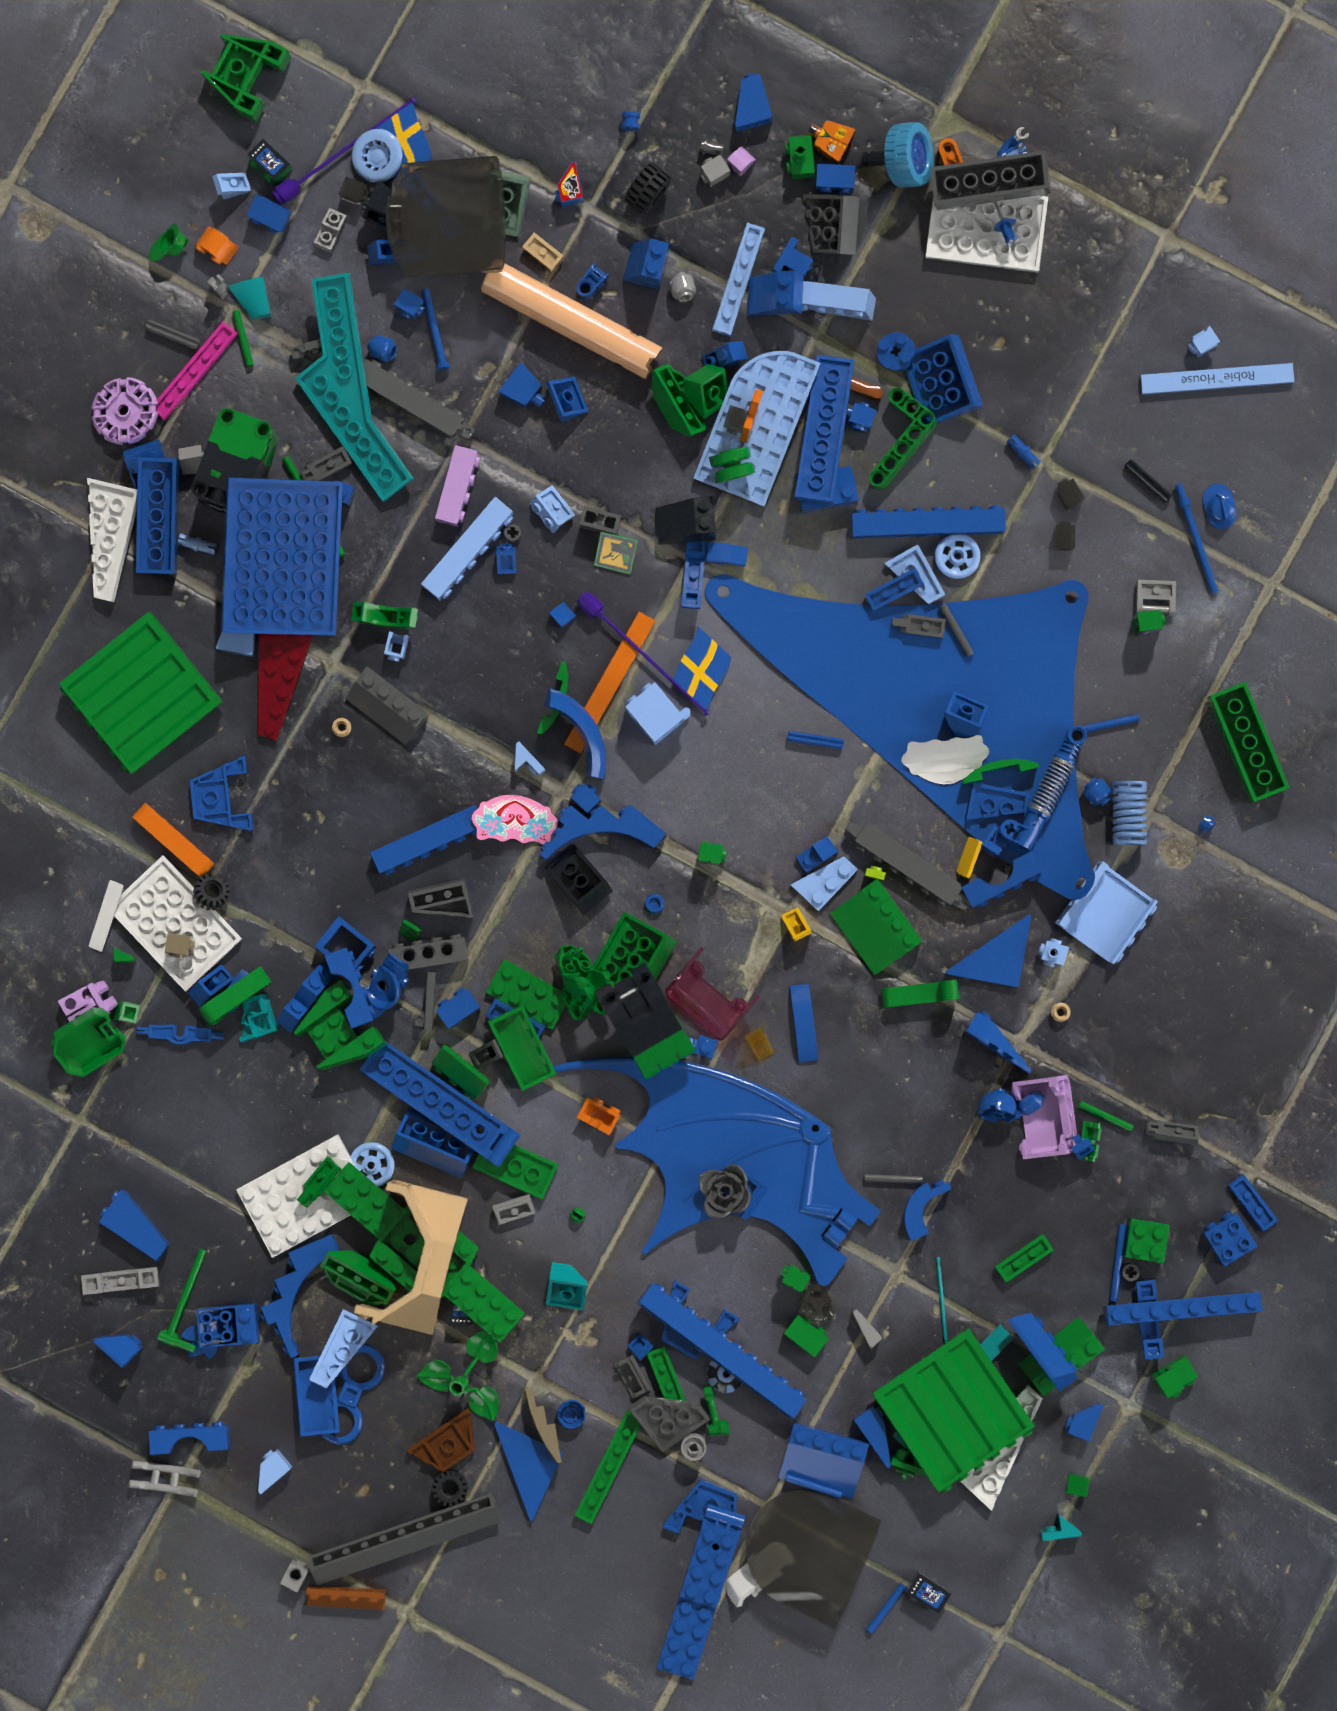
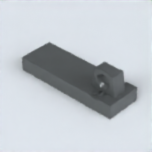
[414,972,437,1031]

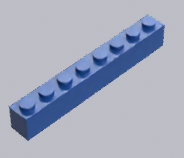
[851,505,1006,539]
[1103,1292,1262,1326]

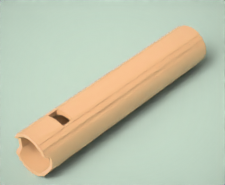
[481,260,663,380]

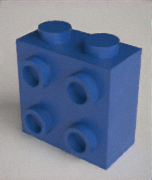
[1202,1211,1257,1266]

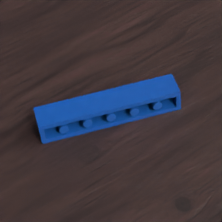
[370,805,477,876]

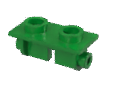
[1080,1121,1102,1162]

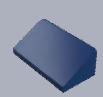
[737,1175,768,1220]

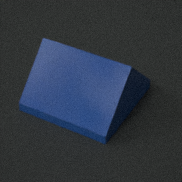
[546,377,589,423]

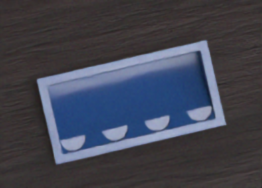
[293,1356,340,1437]

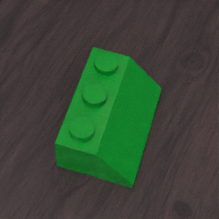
[431,1045,491,1100]

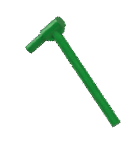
[157,1248,207,1353]

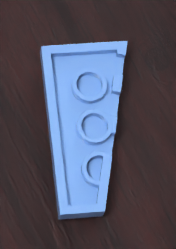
[309,1309,378,1388]

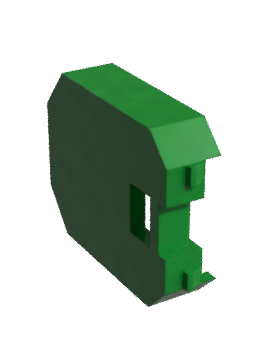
[51,1007,126,1077]

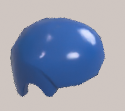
[557,1399,586,1429]

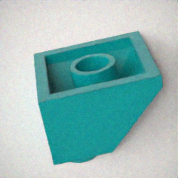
[546,1262,588,1311]

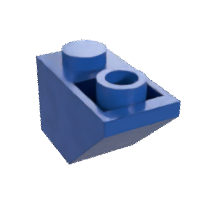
[701,341,748,369]

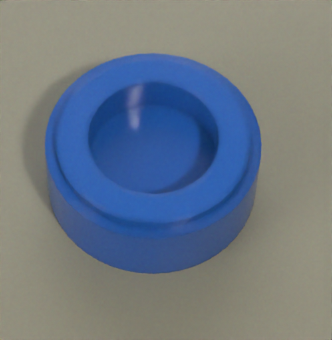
[645,894,664,913]

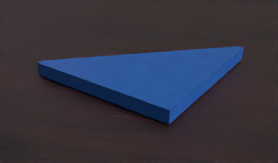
[945,914,1032,988]
[494,1421,563,1521]

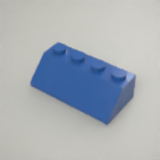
[391,1108,474,1178]
[1008,1313,1078,1392]

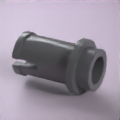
[699,139,724,156]

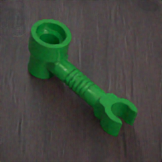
[703,1385,730,1436]

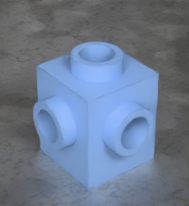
[1038,938,1069,967]

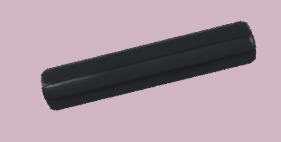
[1124,459,1172,503]

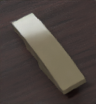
[524,1388,561,1464]

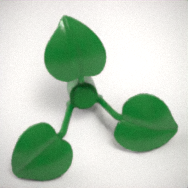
[417,1332,499,1421]

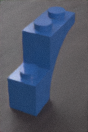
[276,963,336,1033]

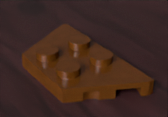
[406,1407,475,1472]

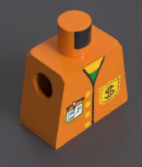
[807,121,855,165]

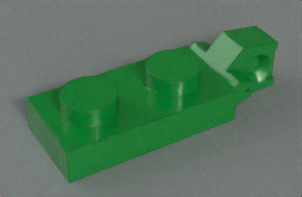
[296,1156,342,1208]

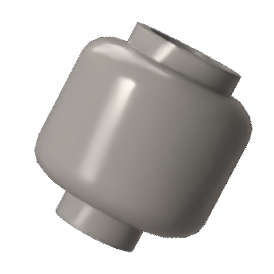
[670,272,696,302]

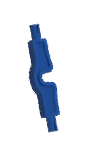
[136,1024,224,1044]

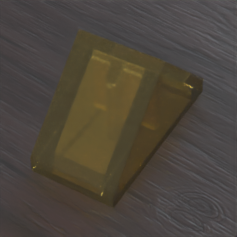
[744,1027,775,1062]

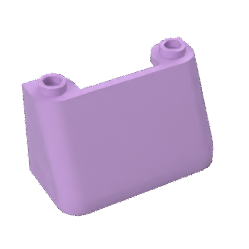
[1011,1075,1077,1159]

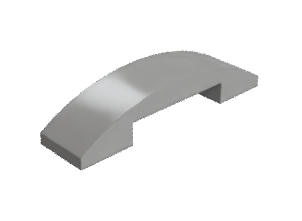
[81,1267,159,1295]

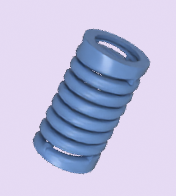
[1113,781,1147,845]

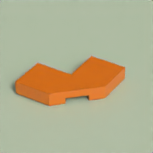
[740,389,763,443]

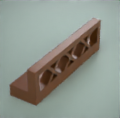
[306,1585,386,1610]

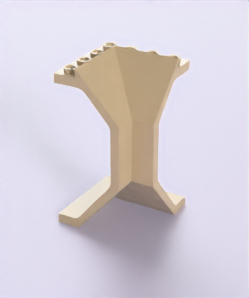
[354,1180,469,1335]

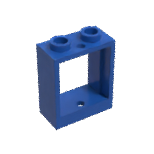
[315,916,376,972]

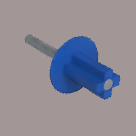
[993,202,1017,244]

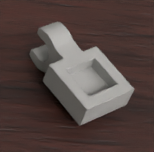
[207,274,228,299]

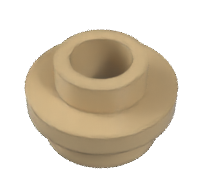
[332,718,351,737]
[1051,1003,1070,1022]

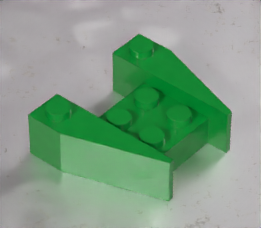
[201,34,292,122]
[294,980,388,1071]

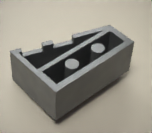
[408,878,474,918]

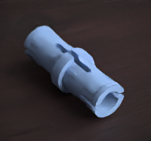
[177,534,218,555]

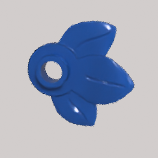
[182,1325,218,1359]

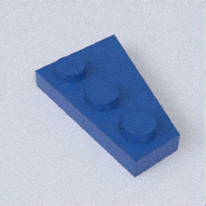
[966,782,1030,820]

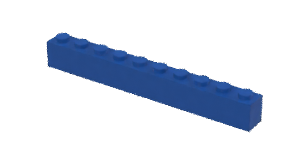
[636,1283,807,1419]

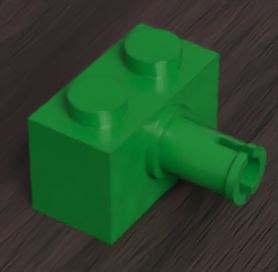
[785,135,815,179]

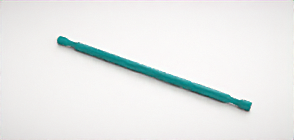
[936,1257,948,1343]

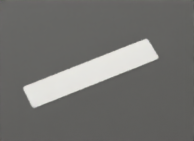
[89,880,123,952]

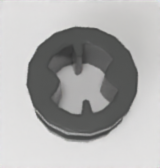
[504,524,522,542]
[1121,1263,1140,1281]

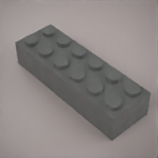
[931,150,1051,210]

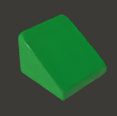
[399,920,421,942]
[114,948,136,963]
[114,1000,140,1024]
[1066,1473,1089,1497]

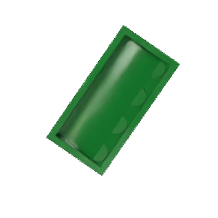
[488,1005,557,1091]

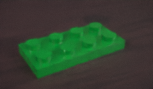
[486,959,566,1030]
[472,1144,559,1200]

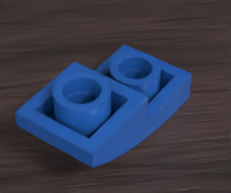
[705,542,748,567]

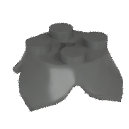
[699,1164,751,1218]

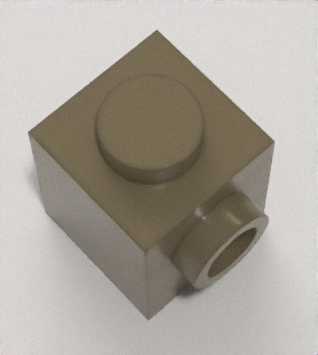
[165,933,195,959]

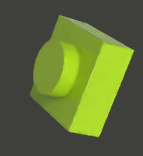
[864,866,886,881]

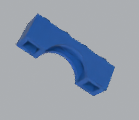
[962,852,1042,909]
[325,948,376,1029]
[149,1421,230,1455]

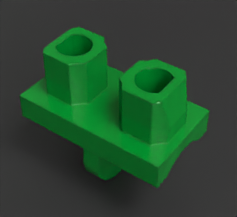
[891,1446,925,1481]

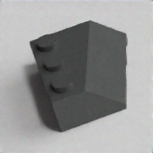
[802,194,859,255]

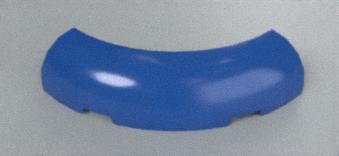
[544,688,607,780]

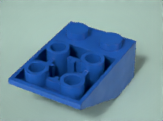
[124,439,167,489]
[196,1302,261,1348]

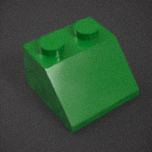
[683,364,728,418]

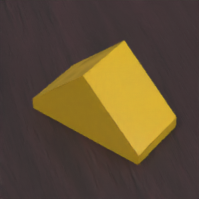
[781,907,812,942]

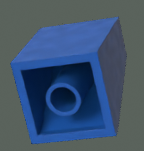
[623,238,669,290]

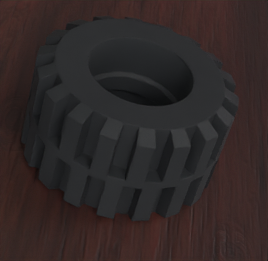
[625,162,671,215]

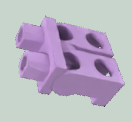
[58,980,118,1022]

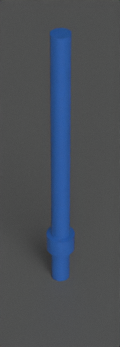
[1175,483,1219,594]

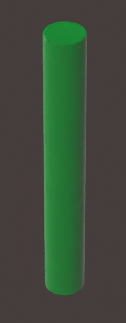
[232,310,254,367]
[1078,1101,1134,1132]

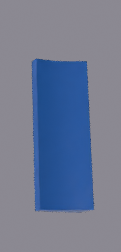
[136,457,179,574]

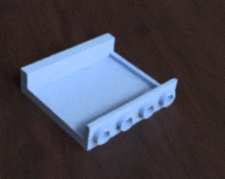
[1055,861,1158,964]

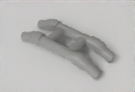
[128,1461,201,1497]

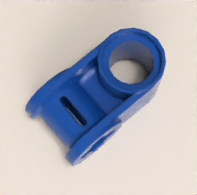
[577,263,610,301]

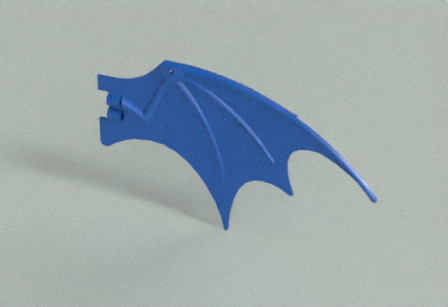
[553,1057,881,1286]

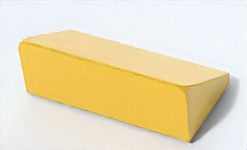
[956,837,982,878]

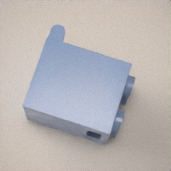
[625,682,690,745]

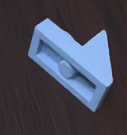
[212,173,251,199]
[515,742,546,776]

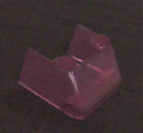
[665,947,760,1040]

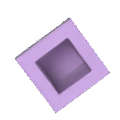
[727,147,756,177]

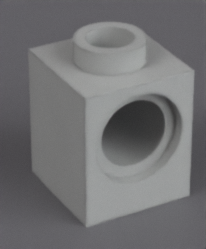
[280,1559,310,1592]

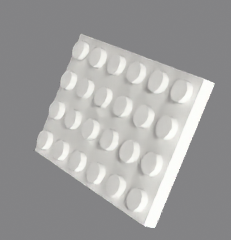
[925,195,1048,273]
[114,855,242,992]
[236,1134,356,1258]

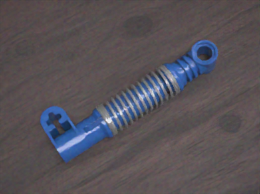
[998,726,1087,851]

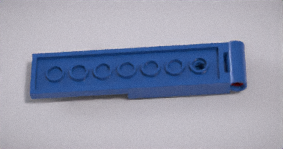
[360,1042,521,1167]
[657,1504,745,1680]

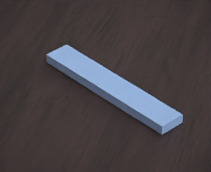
[712,223,765,337]

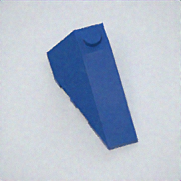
[964,1011,1032,1074]

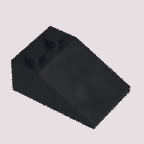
[656,496,716,545]
[545,844,613,915]

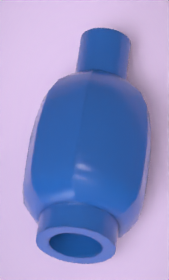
[1016,1090,1045,1119]

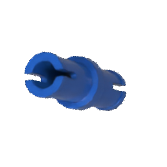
[1006,434,1041,470]

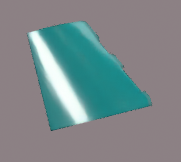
[229,276,272,320]
[239,994,278,1042]

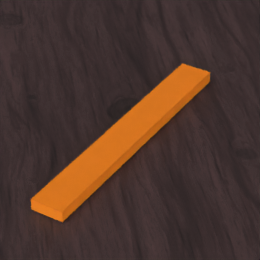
[564,612,656,754]

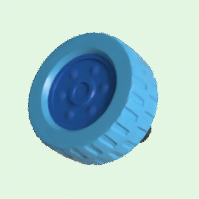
[862,122,934,188]

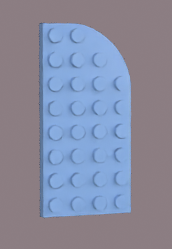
[693,351,821,506]

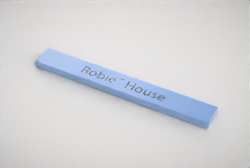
[1140,363,1294,395]

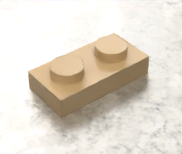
[522,233,564,272]

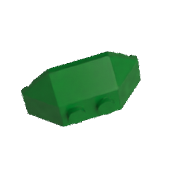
[652,364,706,437]
[320,1250,396,1305]

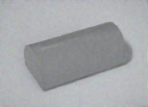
[493,1194,535,1225]

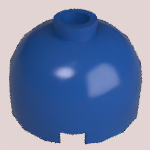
[978,1089,1017,1123]

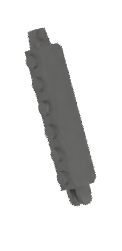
[363,359,475,440]
[846,822,970,910]

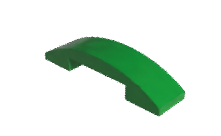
[537,661,568,736]
[962,759,1039,785]

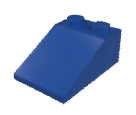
[748,271,804,316]

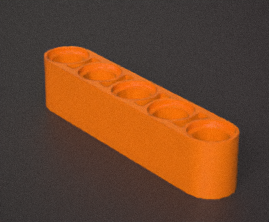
[132,803,215,877]

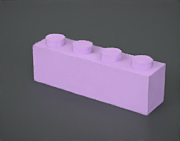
[435,445,480,527]

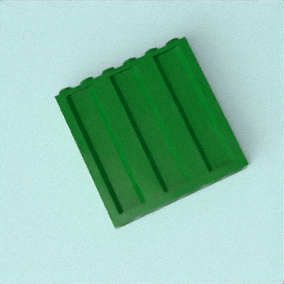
[59,612,223,774]
[871,1328,1035,1493]

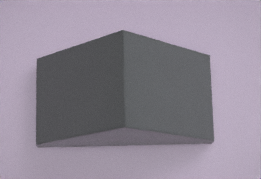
[469,1039,505,1070]

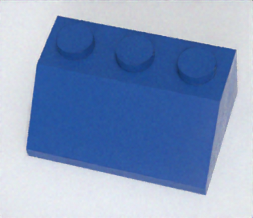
[794,466,859,514]

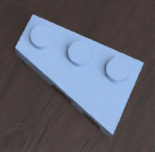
[884,545,946,604]
[791,857,858,911]

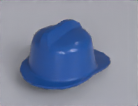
[1203,484,1236,529]

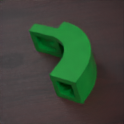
[351,602,418,629]

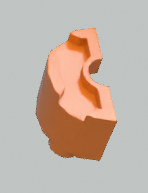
[195,226,239,266]
[576,1096,621,1136]

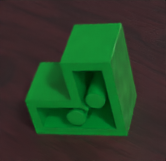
[1151,1355,1198,1399]

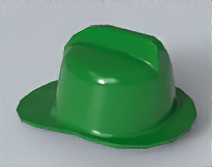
[149,224,189,262]

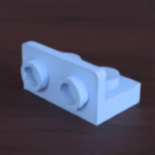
[530,485,575,533]

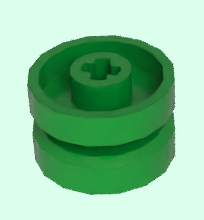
[709,446,756,484]

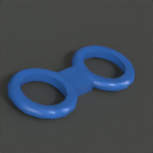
[321,1344,385,1445]

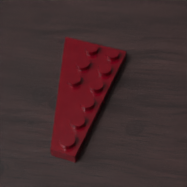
[258,634,313,741]

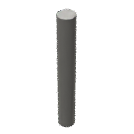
[939,603,974,657]
[864,1174,922,1184]

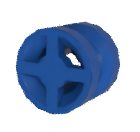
[621,111,640,131]

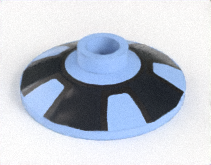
[707,1361,743,1393]

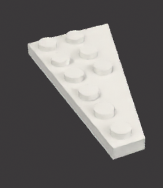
[87,478,137,602]
[961,1385,1042,1511]

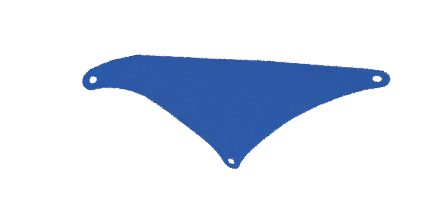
[705,574,1095,900]

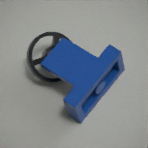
[773,237,823,282]

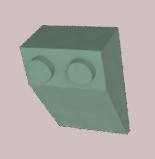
[481,169,531,237]

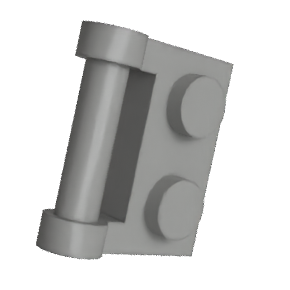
[1136,580,1176,616]

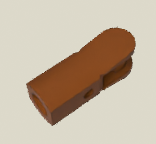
[850,378,883,401]

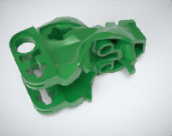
[554,944,615,1020]

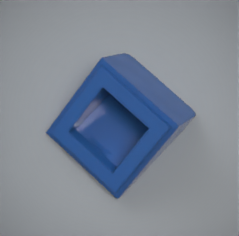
[549,602,576,628]

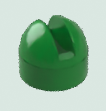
[570,1207,585,1223]

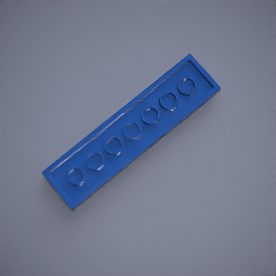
[795,355,854,504]

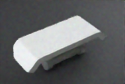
[725,1542,795,1607]

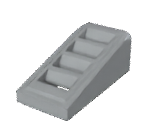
[852,1308,882,1348]

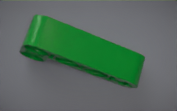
[198,966,272,1027]
[881,980,959,1008]

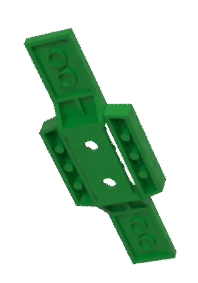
[324,1162,525,1343]

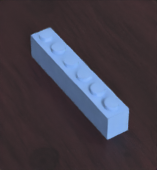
[421,497,513,601]

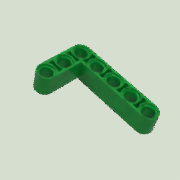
[869,387,937,490]

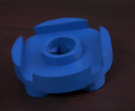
[877,332,916,371]

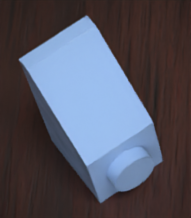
[258,1449,292,1494]

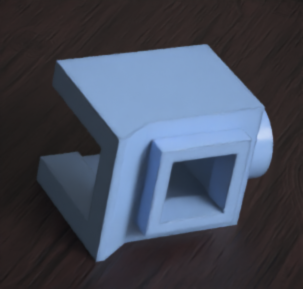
[1188,326,1220,357]
[384,631,409,662]

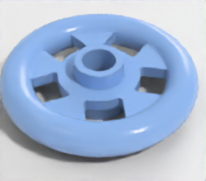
[935,533,980,579]
[350,1142,394,1187]

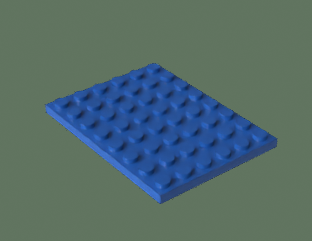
[221,477,343,635]

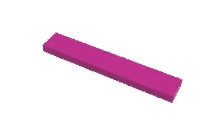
[156,322,238,421]

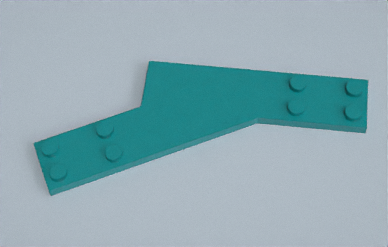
[295,273,414,501]

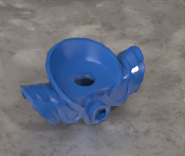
[366,953,409,1019]

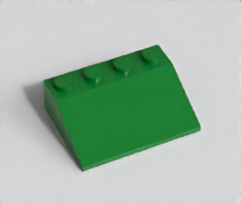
[830,879,922,976]
[593,911,677,984]

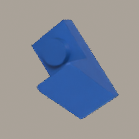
[796,836,838,873]

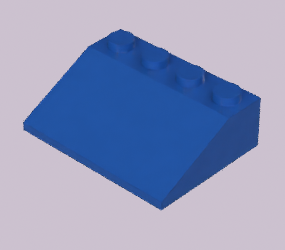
[905,334,983,424]
[778,1421,869,1499]

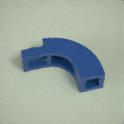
[904,1180,952,1241]

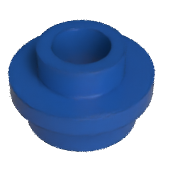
[1198,815,1216,833]

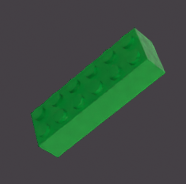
[1207,681,1290,804]

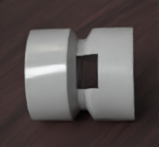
[681,1432,706,1461]

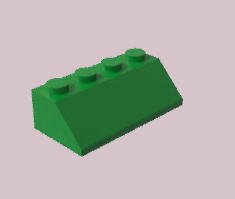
[1018,1316,1105,1397]

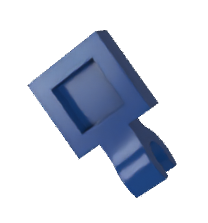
[689,1035,718,1058]

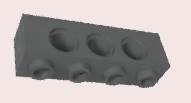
[388,934,469,970]

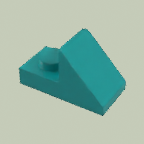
[1040,1513,1082,1541]

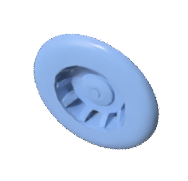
[352,129,402,183]

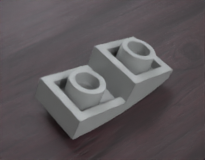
[314,208,347,253]

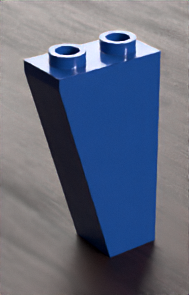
[99,1189,170,1261]

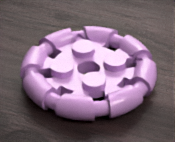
[92,377,158,445]

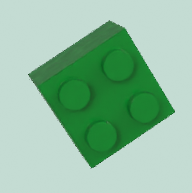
[1123,1218,1170,1263]

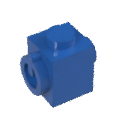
[846,402,876,433]

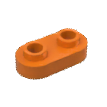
[938,138,964,165]

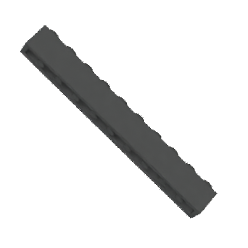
[308,1493,502,1585]

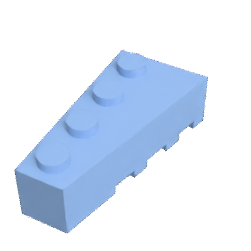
[802,281,876,321]

